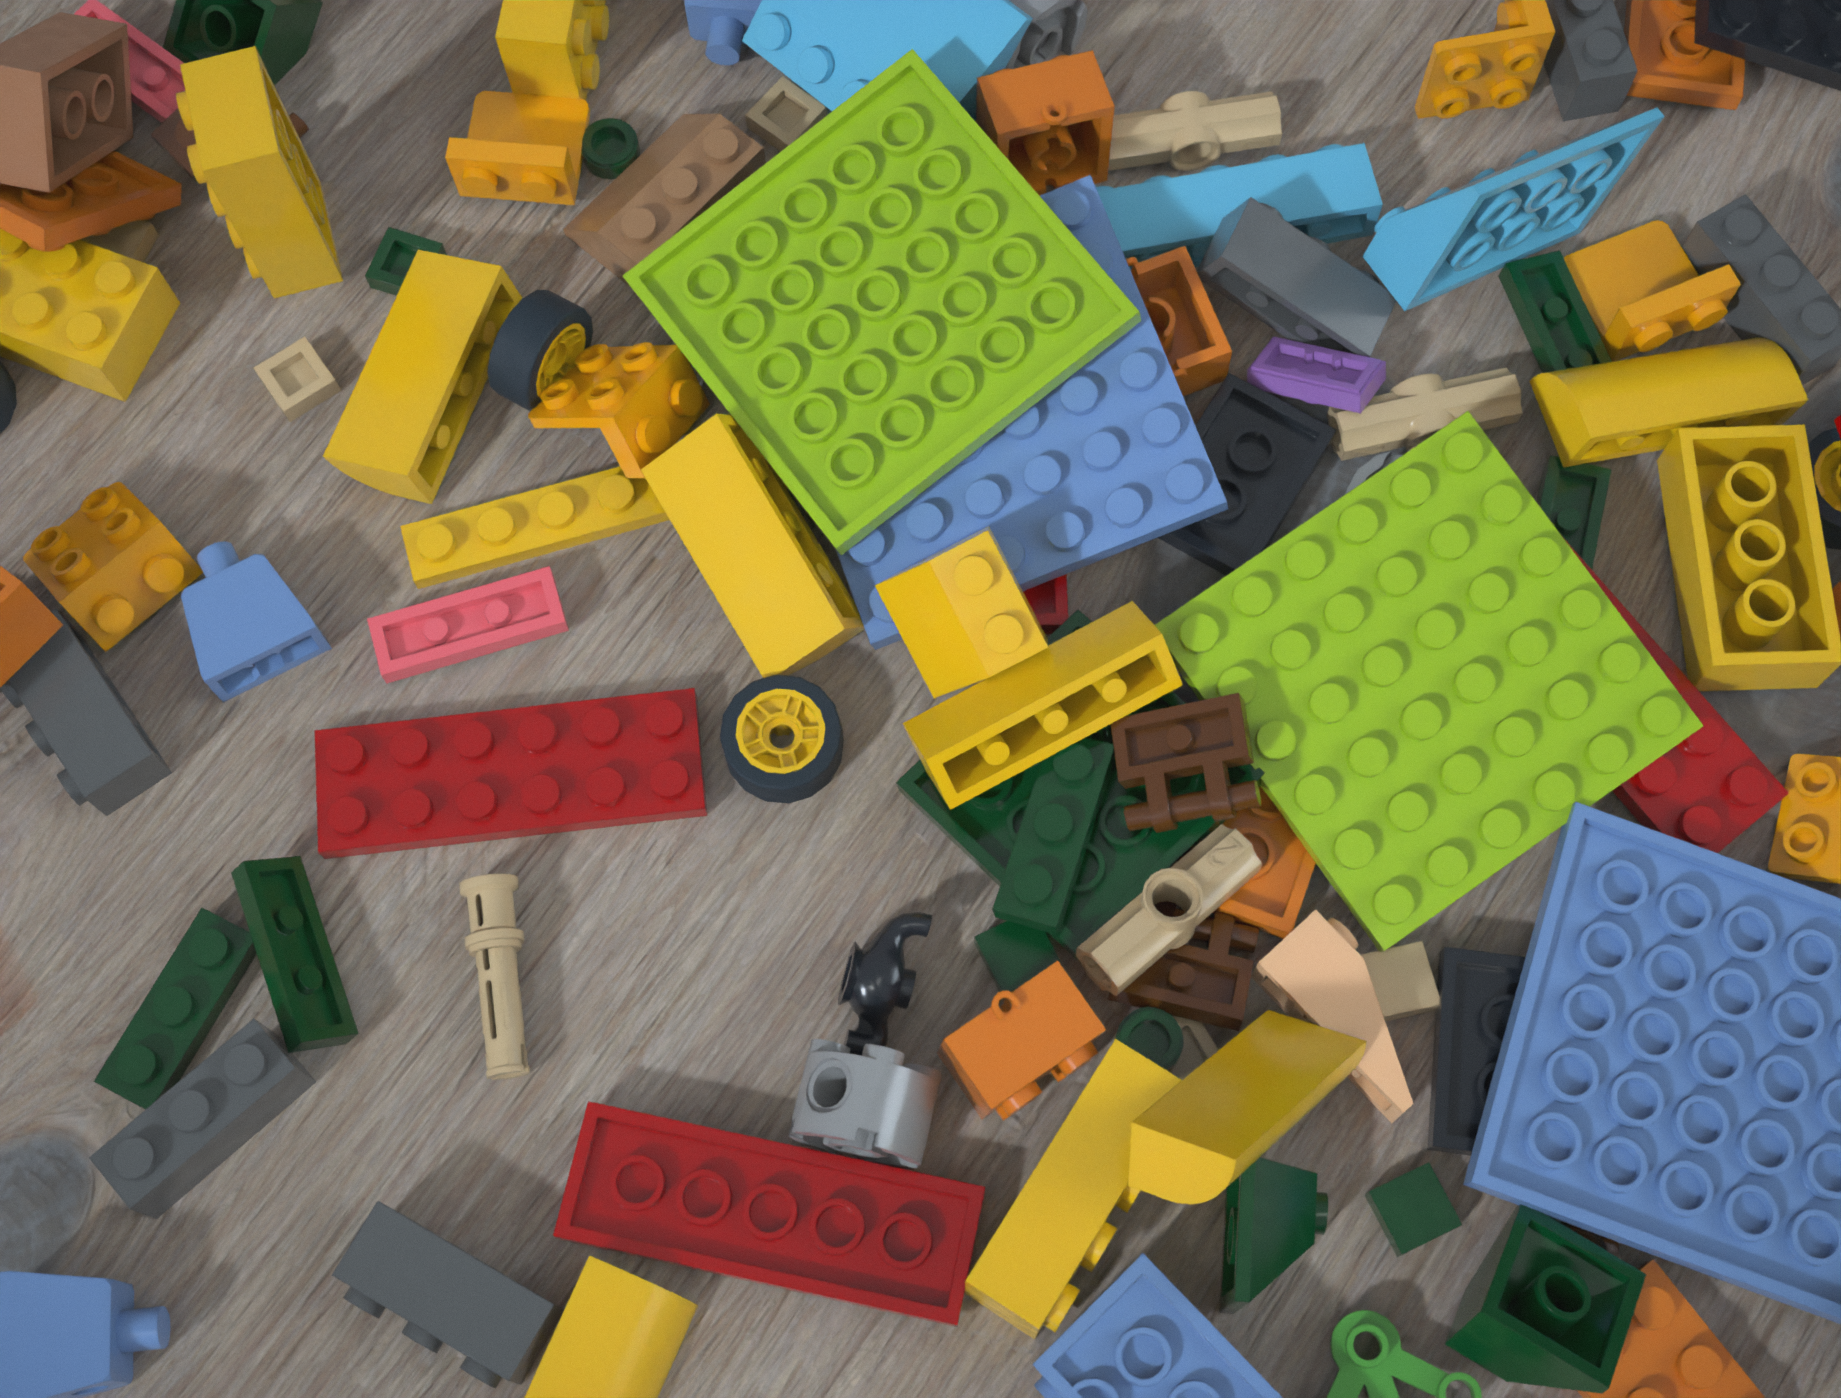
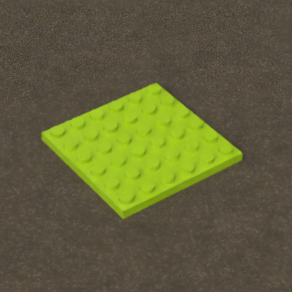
[623,49,1141,555]
[1155,411,1703,952]

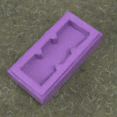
[1247,337,1386,414]

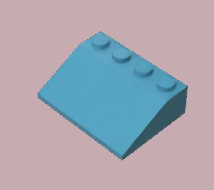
[742,0,1033,121]
[1362,107,1665,311]

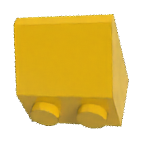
[875,526,1048,698]

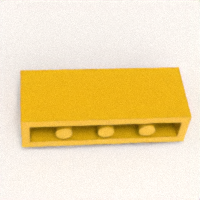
[323,250,522,504]
[1529,337,1809,467]
[641,414,865,678]
[1128,1010,1367,1204]
[524,1255,698,1398]

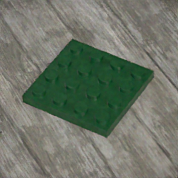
[896,609,1265,963]

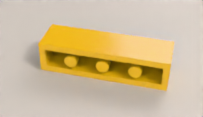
[902,601,1183,810]

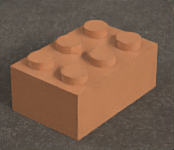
[0,12,134,193]

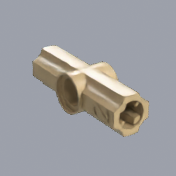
[1108,91,1282,171]
[1327,367,1523,461]
[1076,824,1262,996]

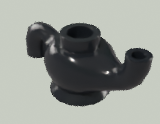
[838,912,932,1056]

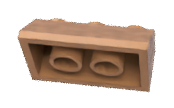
[563,114,766,287]

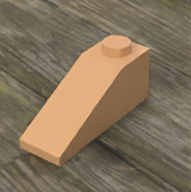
[1251,910,1414,1123]

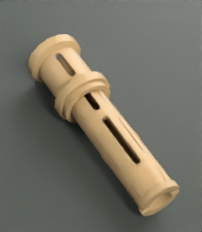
[459,874,530,1080]

